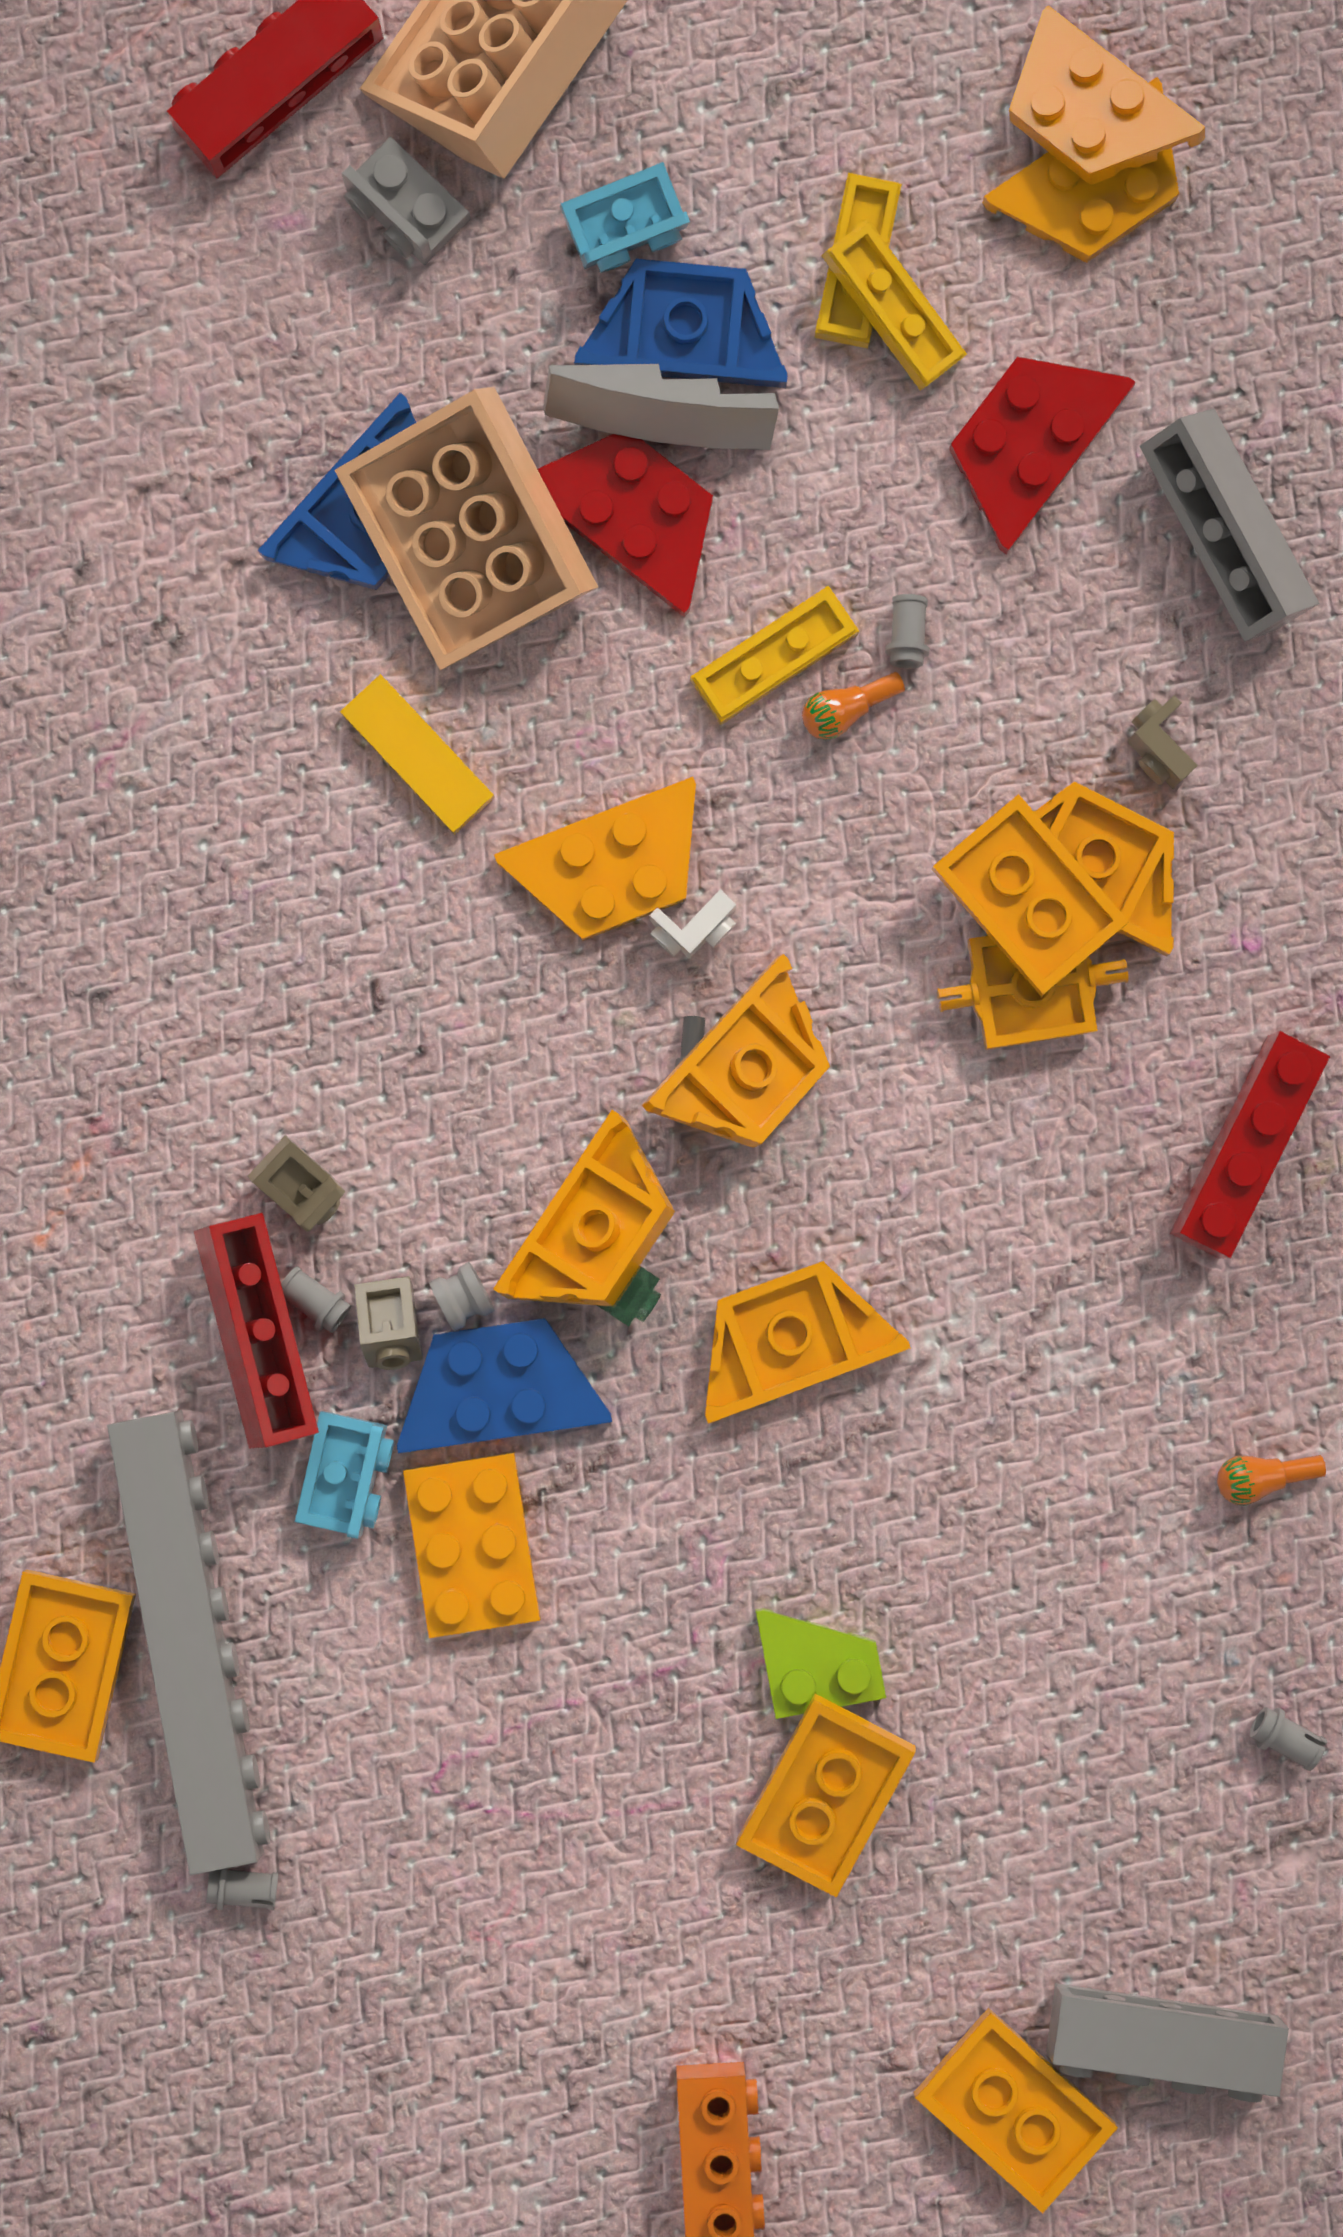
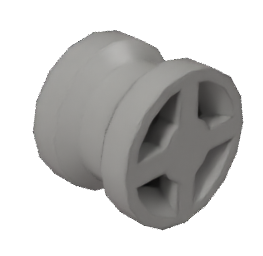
[429,1262,495,1332]

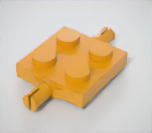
[937,935,1129,1050]

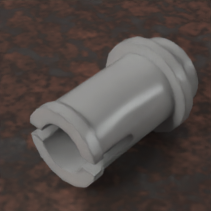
[885,594,930,668]
[281,1266,351,1333]
[1250,1707,1327,1771]
[206,1868,278,1910]

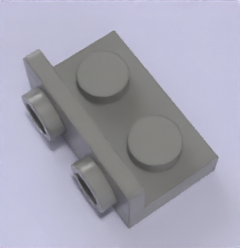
[341,136,471,265]

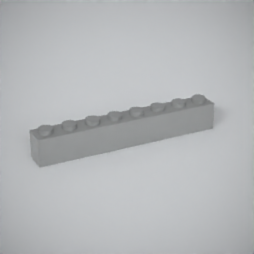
[107,1410,270,1875]

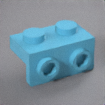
[560,162,690,273]
[295,1411,394,1539]

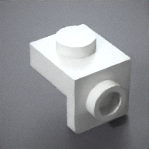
[649,890,736,959]

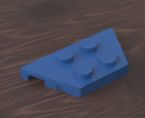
[574,259,788,388]
[258,392,416,590]
[397,1318,612,1453]

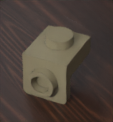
[1127,695,1198,789]
[247,1135,345,1232]

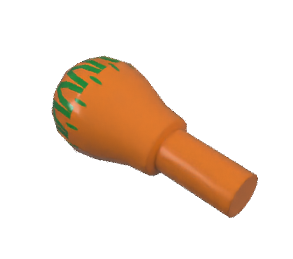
[802,671,905,740]
[1217,1455,1326,1506]

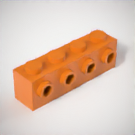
[676,2062,765,2237]

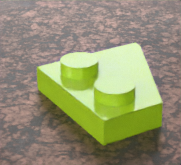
[755,1608,887,1719]

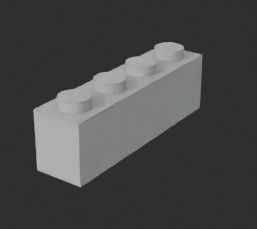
[1139,409,1320,642]
[1046,1983,1289,2102]

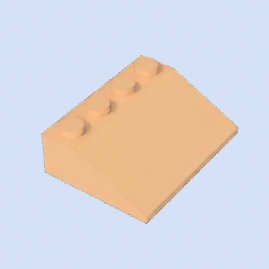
[360,0,628,179]
[335,387,598,670]

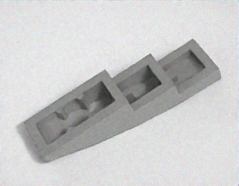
[543,364,779,450]

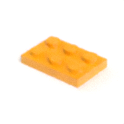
[931,794,1129,997]
[403,1452,541,1638]
[0,1570,136,1763]
[736,1694,916,1898]
[913,2007,1118,2214]

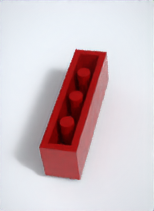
[167,0,384,179]
[1169,1031,1331,1259]
[193,1212,319,1449]

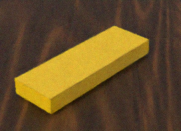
[814,173,902,349]
[821,219,967,391]
[690,585,859,725]
[340,674,495,835]

